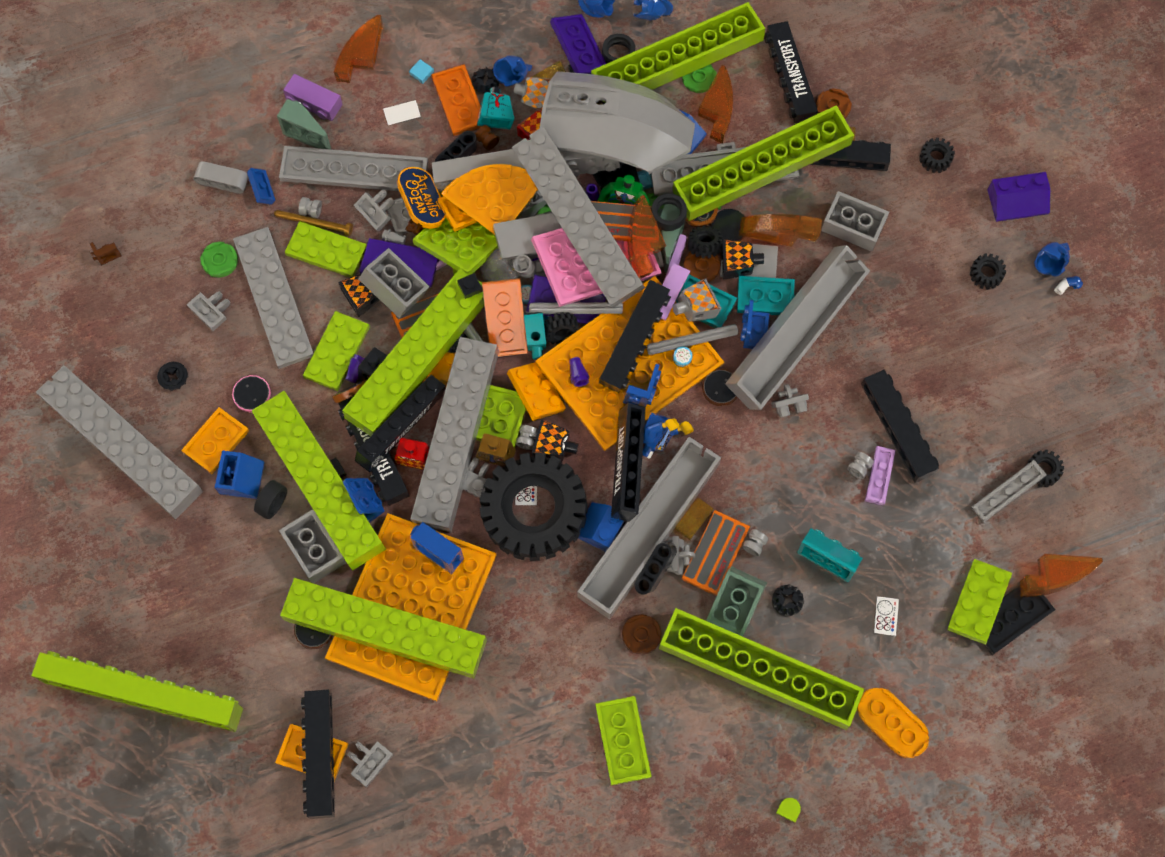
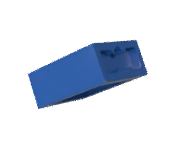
[410,522,464,574]

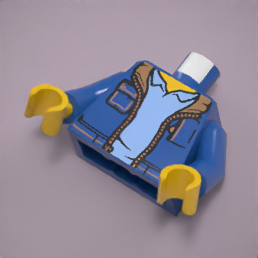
[643,413,694,458]

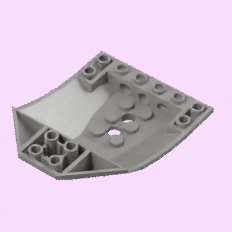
[540,71,695,174]

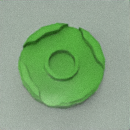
[682,64,717,93]
[200,242,238,278]

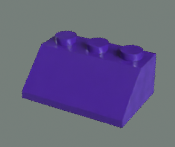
[987,172,1050,222]

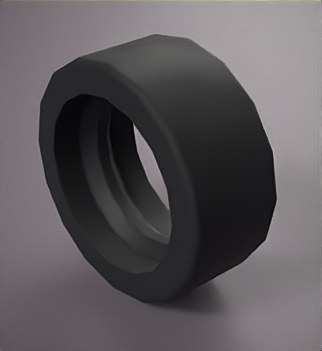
[602,33,636,64]
[651,193,687,231]
[254,480,287,519]

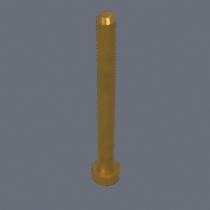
[274,210,353,236]

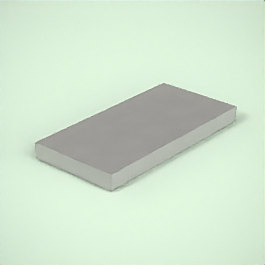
[493,213,562,261]

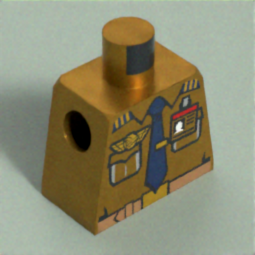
[476,433,516,467]

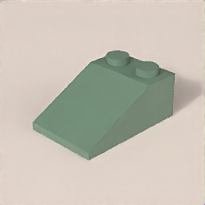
[277,99,332,150]
[658,204,685,273]
[706,566,767,637]

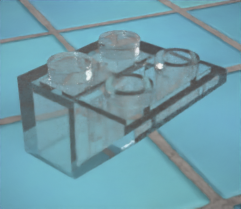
[479,249,519,282]

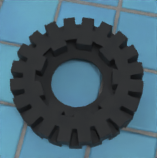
[480,453,588,561]

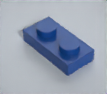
[247,168,276,204]

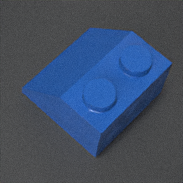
[578,502,626,552]

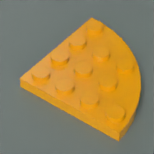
[441,164,538,235]

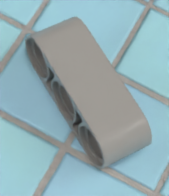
[193,161,249,194]

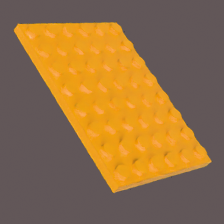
[535,276,724,451]
[325,513,497,702]

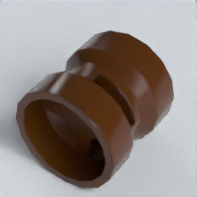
[475,125,500,150]

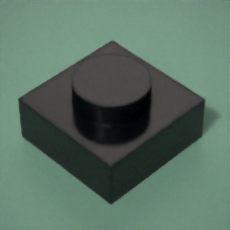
[457,273,483,299]

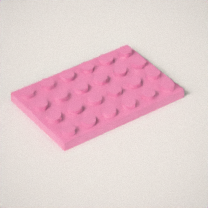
[531,228,662,307]

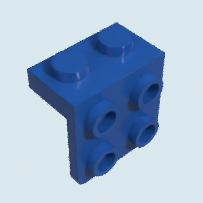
[740,300,769,349]
[623,364,661,407]
[343,478,385,523]

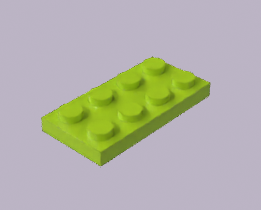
[285,221,367,277]
[303,311,370,391]
[947,559,1012,645]
[595,696,652,786]

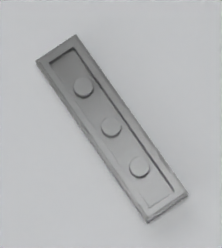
[971,460,1047,523]

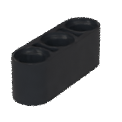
[435,131,477,162]
[635,542,677,595]

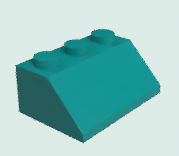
[797,528,863,582]

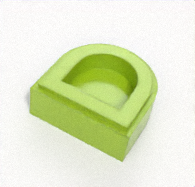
[776,798,801,823]

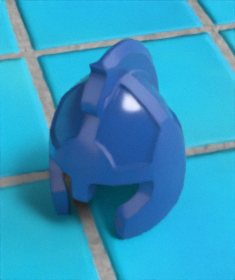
[578,0,615,18]
[633,0,673,20]
[493,56,532,86]
[1034,242,1070,277]

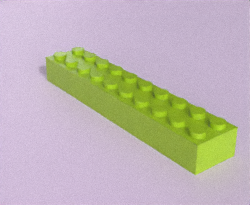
[591,2,765,103]
[672,105,854,221]
[342,268,485,436]
[252,391,386,571]
[280,578,487,679]
[659,608,864,730]
[31,651,243,732]

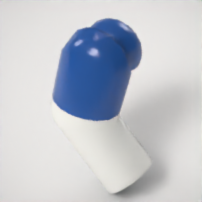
[1054,276,1083,295]

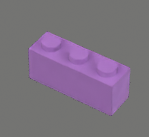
[283,74,343,121]

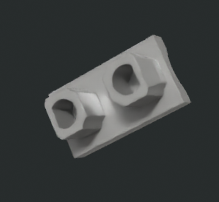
[771,384,809,417]
[663,536,695,575]

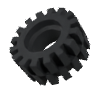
[919,138,955,173]
[688,226,722,259]
[970,253,1006,290]
[544,312,579,345]
[1026,450,1064,487]

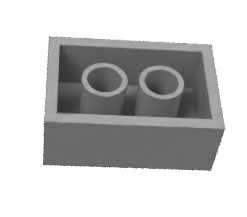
[821,191,889,252]
[358,248,430,318]
[279,510,346,584]

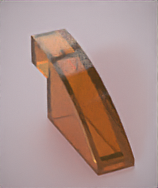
[334,15,383,83]
[698,65,733,143]
[627,195,666,279]
[739,214,822,247]
[1020,554,1103,596]

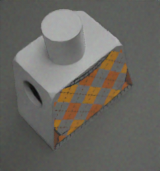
[514,77,551,111]
[673,279,722,322]

